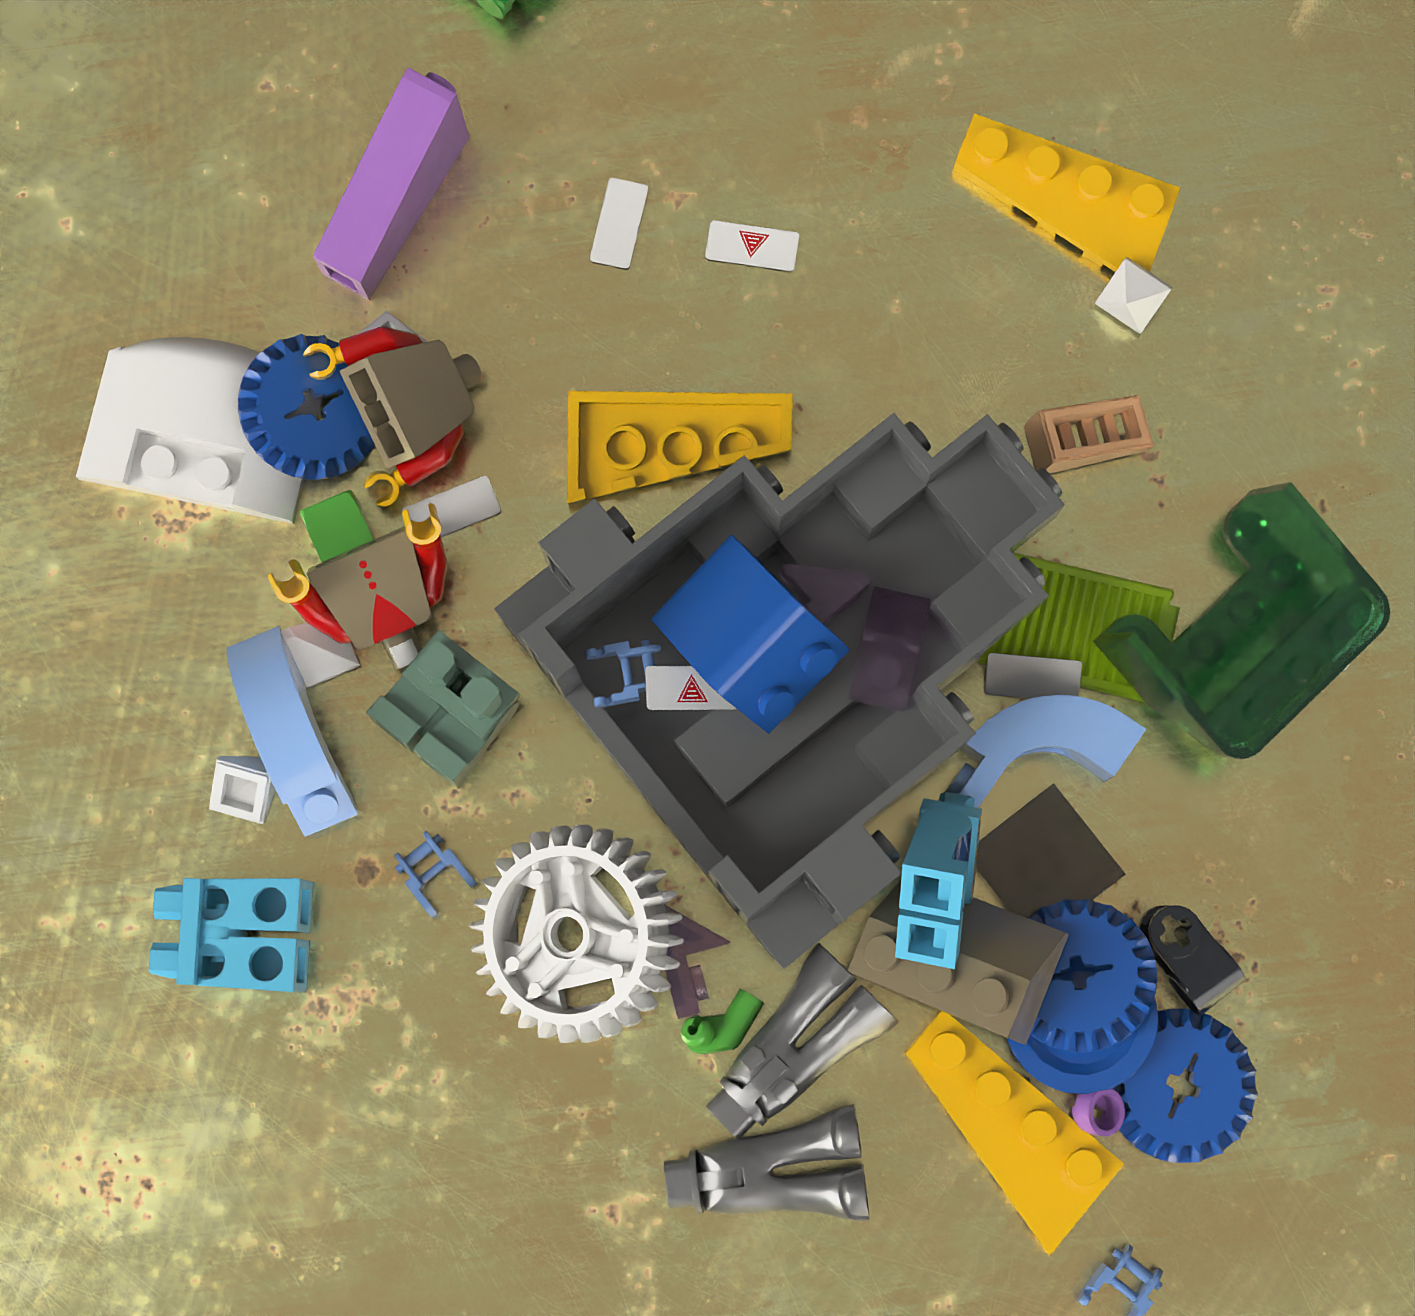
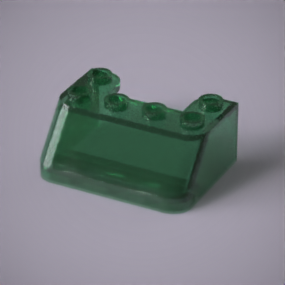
[1093,482,1390,759]

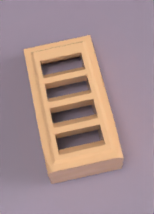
[1024,395,1154,473]

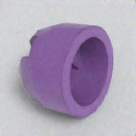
[1072,1089,1125,1137]

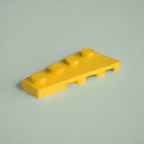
[953,113,1181,272]
[567,391,793,504]
[904,1010,1124,1256]

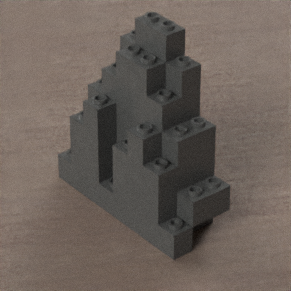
[494,413,1065,970]

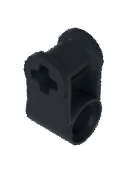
[1138,905,1246,1017]

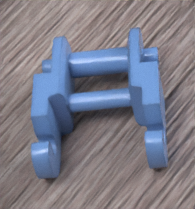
[585,640,661,707]
[394,830,478,918]
[1077,1244,1163,1316]

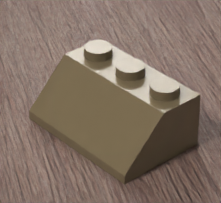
[847,881,1069,1045]

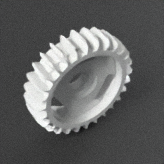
[469,825,684,1043]

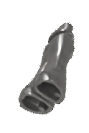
[706,943,899,1139]
[664,1104,870,1221]

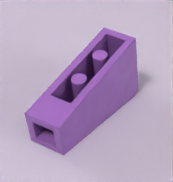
[313,67,470,300]

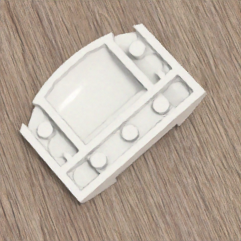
[76,337,325,524]

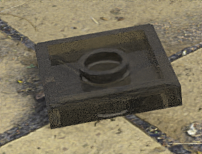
[976,783,1126,918]

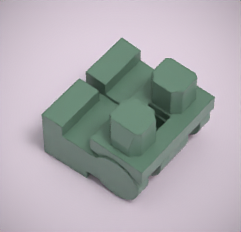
[366,630,520,789]

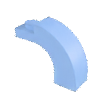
[226,626,358,837]
[946,695,1146,808]

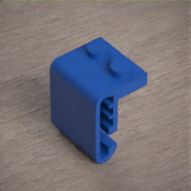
[651,534,851,734]

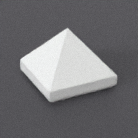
[1095,257,1173,334]

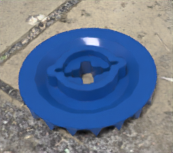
[238,334,375,480]
[1029,898,1157,1053]
[1007,959,1158,1094]
[1113,1008,1258,1163]

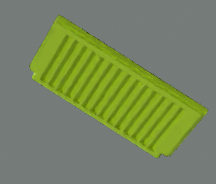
[975,552,1180,706]

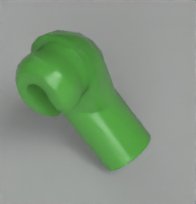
[681,988,764,1055]

